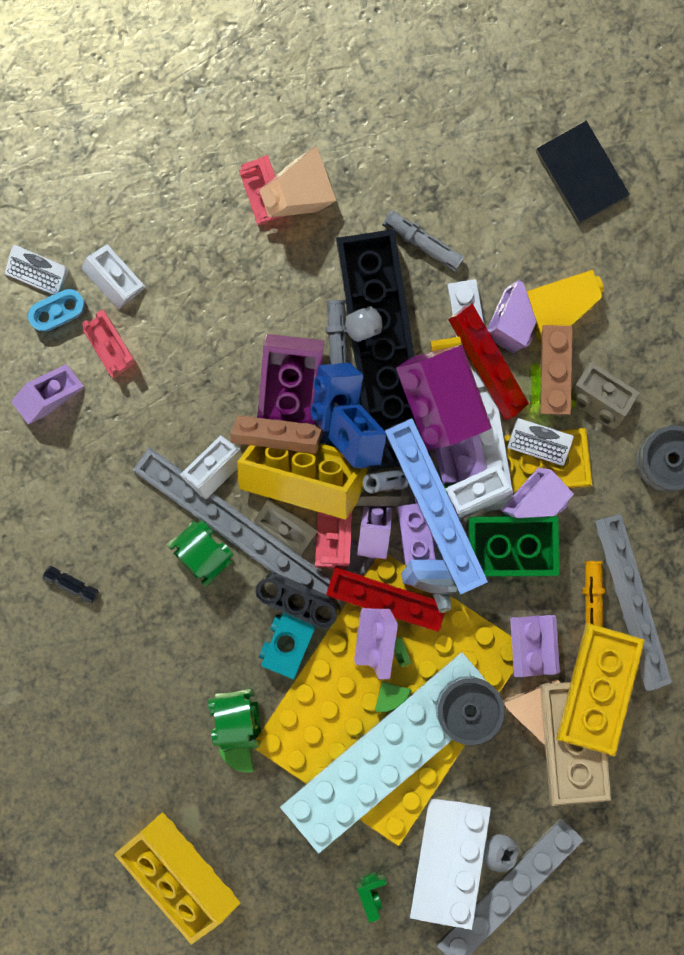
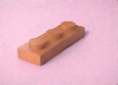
[540,325,573,415]
[230,415,323,454]

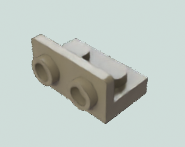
[571,361,640,430]

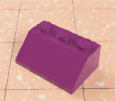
[396,344,492,451]

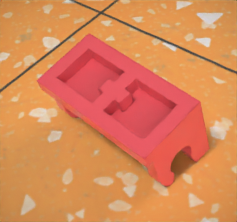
[239,155,285,225]
[82,309,137,378]
[315,511,352,570]

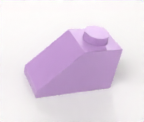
[487,280,536,354]
[11,364,84,425]
[500,467,574,518]
[357,506,393,559]

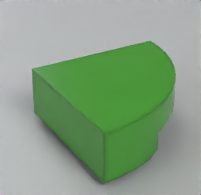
[394,637,412,668]
[375,681,411,712]
[219,748,254,772]

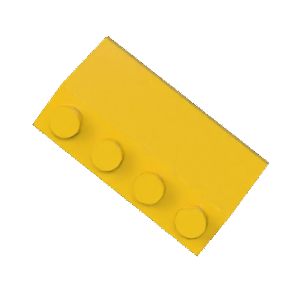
[237,443,368,520]
[114,812,240,945]

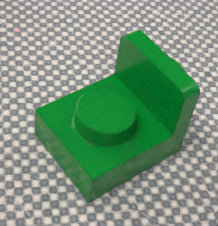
[356,872,387,923]

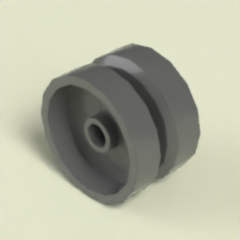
[636,425,684,493]
[436,676,505,745]

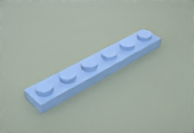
[385,418,488,595]

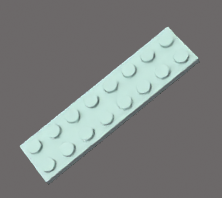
[280,652,486,854]

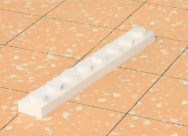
[447,279,513,513]

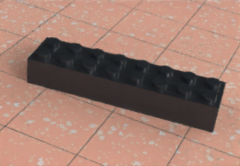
[336,229,430,472]

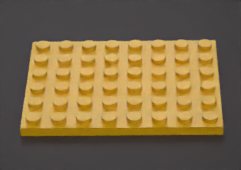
[254,554,514,846]

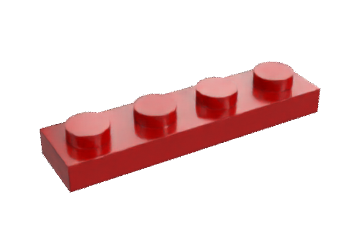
[448,303,529,420]
[326,567,445,632]

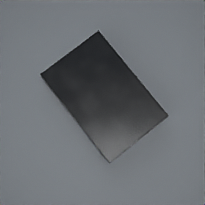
[536,120,630,224]

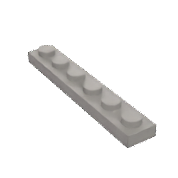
[595,514,672,692]
[436,818,583,955]

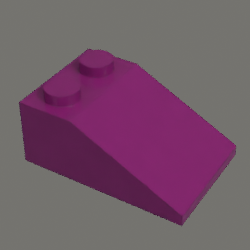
[257,334,325,425]

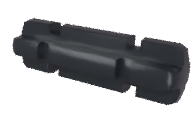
[43,566,99,604]

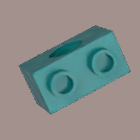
[258,612,316,680]

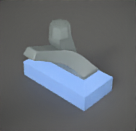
[401,560,457,613]

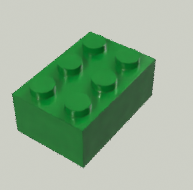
[467,516,559,577]

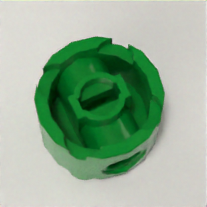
[166,520,234,588]
[208,688,261,752]

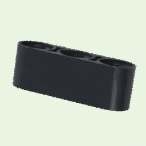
[255,573,341,628]

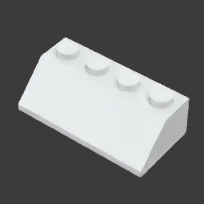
[410,798,491,930]

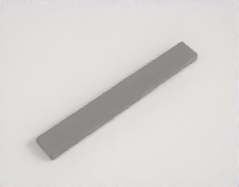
[132,447,331,607]

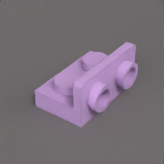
[435,434,487,484]
[397,504,435,566]
[354,608,398,679]
[510,615,560,677]

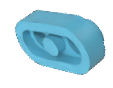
[28,289,85,332]

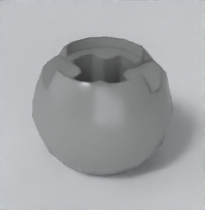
[345,306,382,342]
[483,834,519,872]

